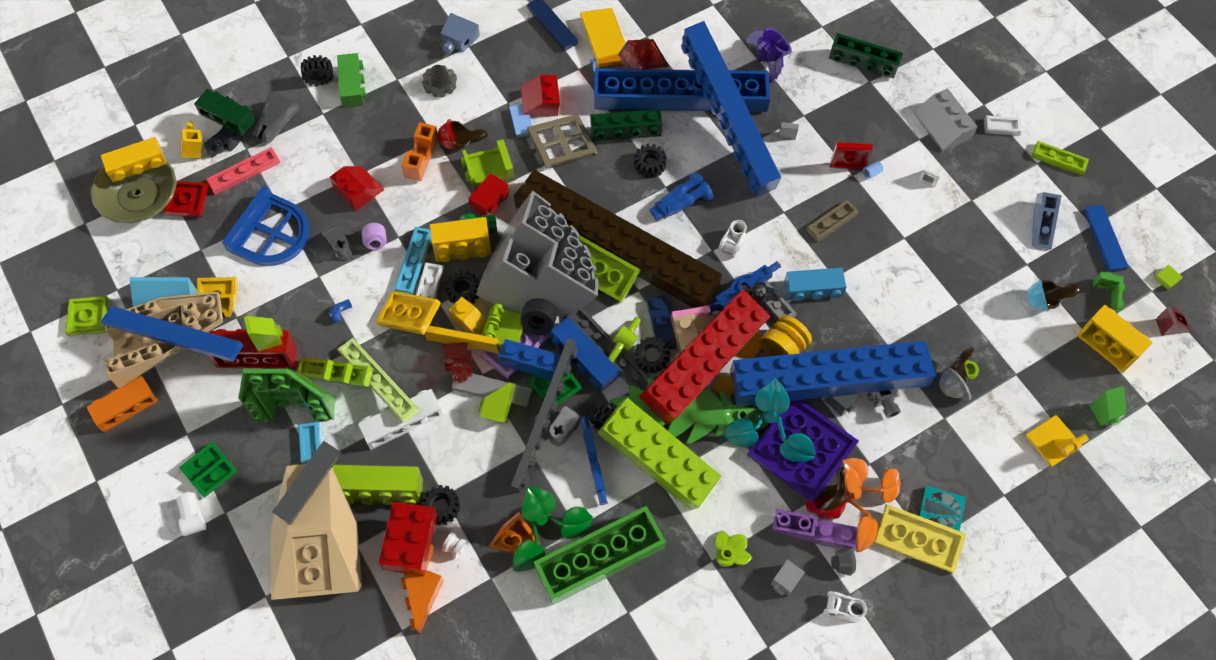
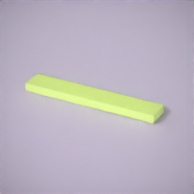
[337,338,420,423]

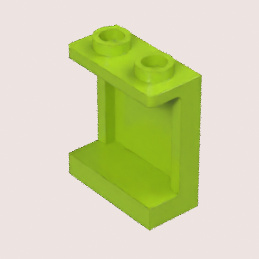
[460,139,514,189]

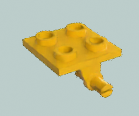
[1025,415,1089,467]

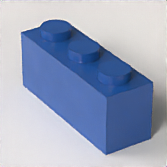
[499,339,561,380]

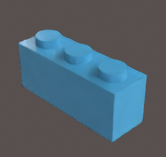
[784,267,846,301]

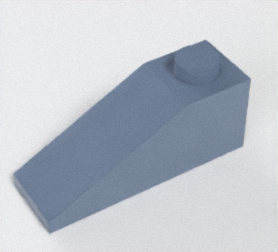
[1032,192,1062,250]

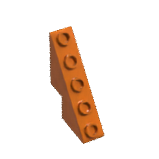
[401,544,444,634]

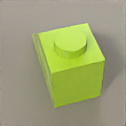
[244,316,283,351]
[478,383,516,423]

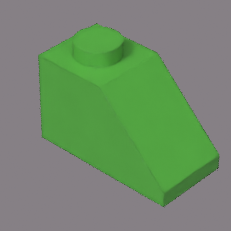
[1090,386,1126,427]

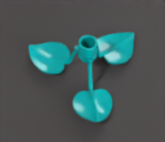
[723,378,816,462]

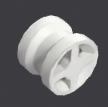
[442,532,467,559]

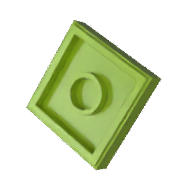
[65,296,110,336]

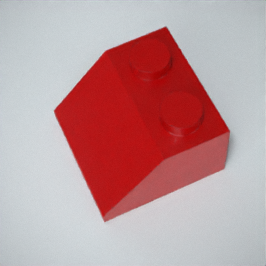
[521,75,560,116]
[330,166,384,211]

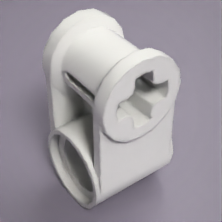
[718,220,747,257]
[823,591,867,623]

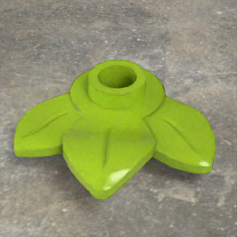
[714,530,752,567]

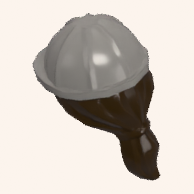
[939,346,974,401]

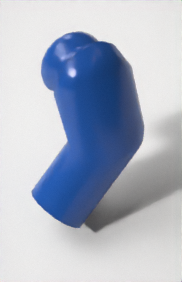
[328,299,352,323]

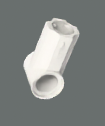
[177,492,206,536]

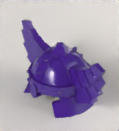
[746,27,792,83]

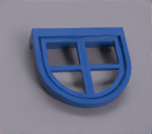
[222,185,310,266]

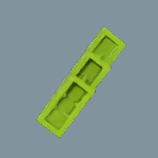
[297,357,373,387]

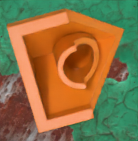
[488,512,540,553]

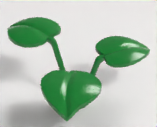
[512,486,593,572]

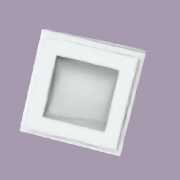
[918,168,940,187]

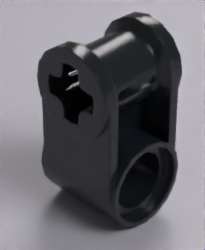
[747,282,774,307]

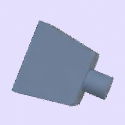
[441,13,480,54]

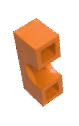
[401,122,438,181]

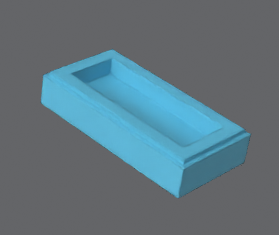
[298,421,321,464]

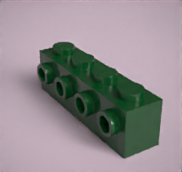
[829,33,903,79]
[590,109,662,141]

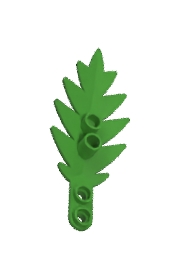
[610,377,769,444]

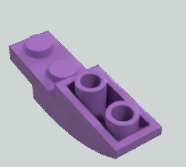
[772,509,857,550]

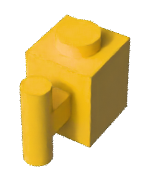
[180,121,202,158]

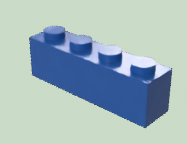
[551,317,620,392]

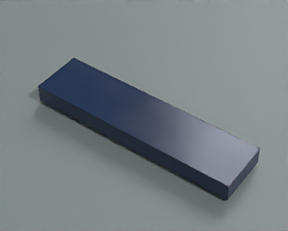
[527,0,578,51]

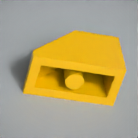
[449,297,486,335]

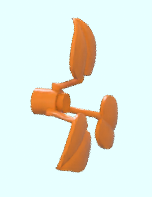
[842,458,901,552]

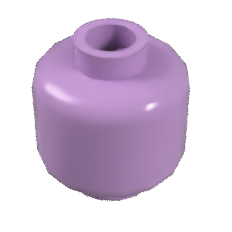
[362,223,387,250]

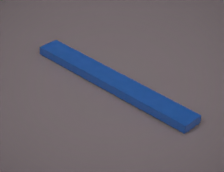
[100,306,243,362]

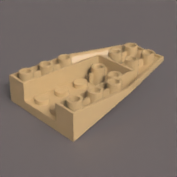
[105,292,223,388]
[270,464,362,600]

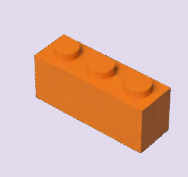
[86,375,158,433]

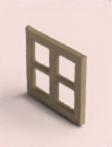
[527,114,598,168]

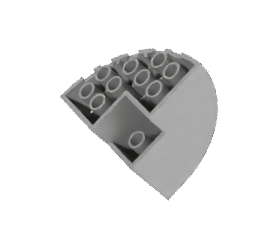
[476,191,598,318]

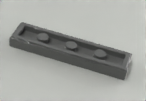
[272,441,342,525]

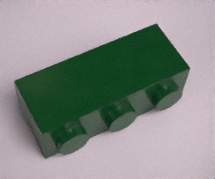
[194,89,256,136]

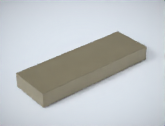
[806,200,859,243]

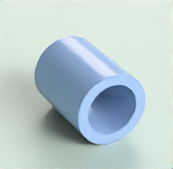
[863,161,883,179]

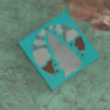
[918,485,966,531]

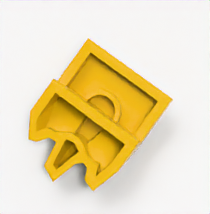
[197,277,238,318]

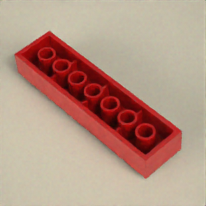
[639,289,771,425]

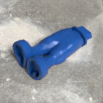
[649,172,714,221]

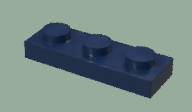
[646,295,677,352]

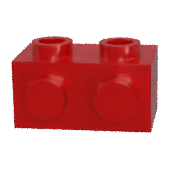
[468,173,509,216]

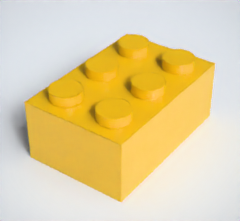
[430,217,492,262]
[1077,305,1153,373]

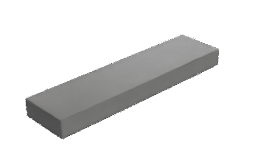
[452,370,533,409]

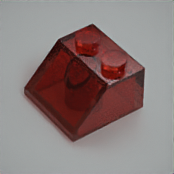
[618,39,669,70]

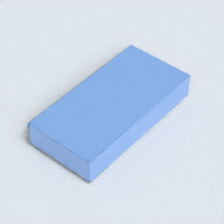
[509,104,532,138]

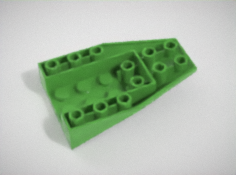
[238,369,336,423]

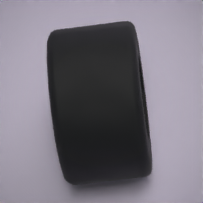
[520,298,557,336]

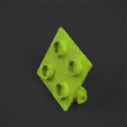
[482,303,523,346]

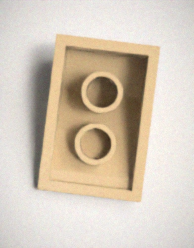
[672,314,716,353]

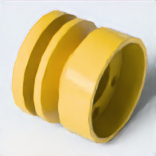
[760,315,812,356]

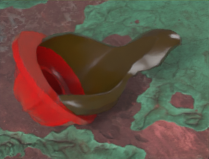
[438,119,488,150]
[805,467,847,521]

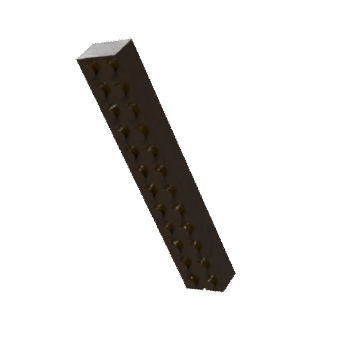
[514,169,722,308]

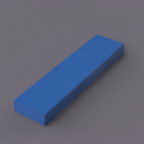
[1083,204,1129,272]

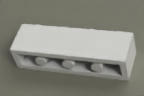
[358,389,443,450]

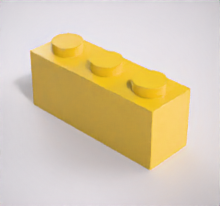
[101,137,167,182]

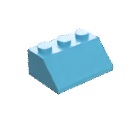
[130,277,197,307]

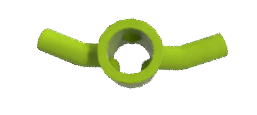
[608,317,641,363]

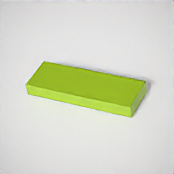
[1031,141,1089,176]

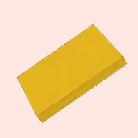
[376,291,441,335]

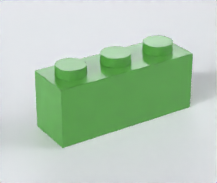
[337,53,366,107]

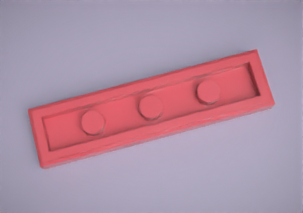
[206,147,280,195]

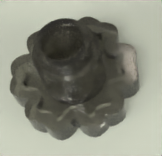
[422,65,457,97]

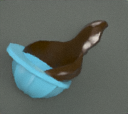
[1027,280,1081,311]

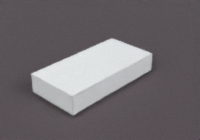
[984,115,1022,136]

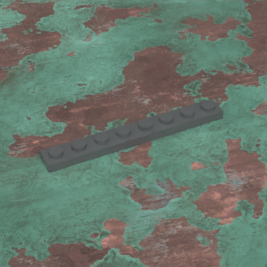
[511,338,578,492]

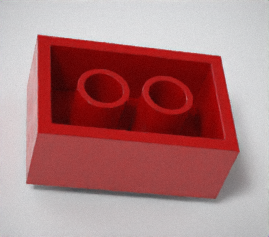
[378,502,437,576]

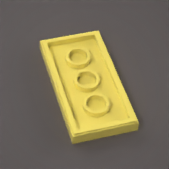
[873,504,966,574]

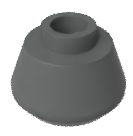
[831,547,856,576]

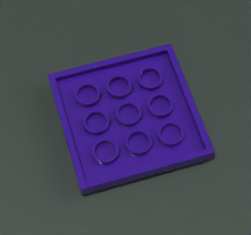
[747,400,859,502]

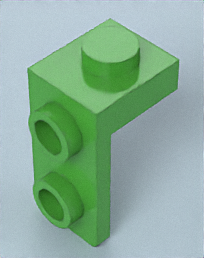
[1093,272,1125,313]

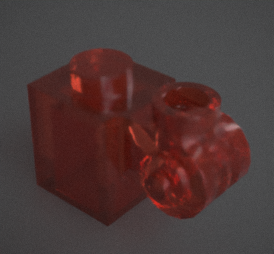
[443,342,472,383]

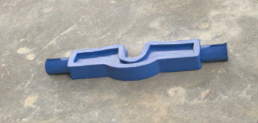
[709,261,781,313]
[580,416,608,505]

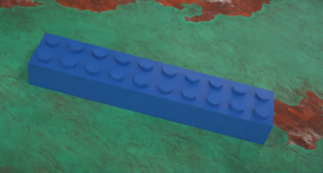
[681,21,781,197]
[594,68,770,112]
[730,341,936,406]

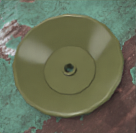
[91,161,177,223]

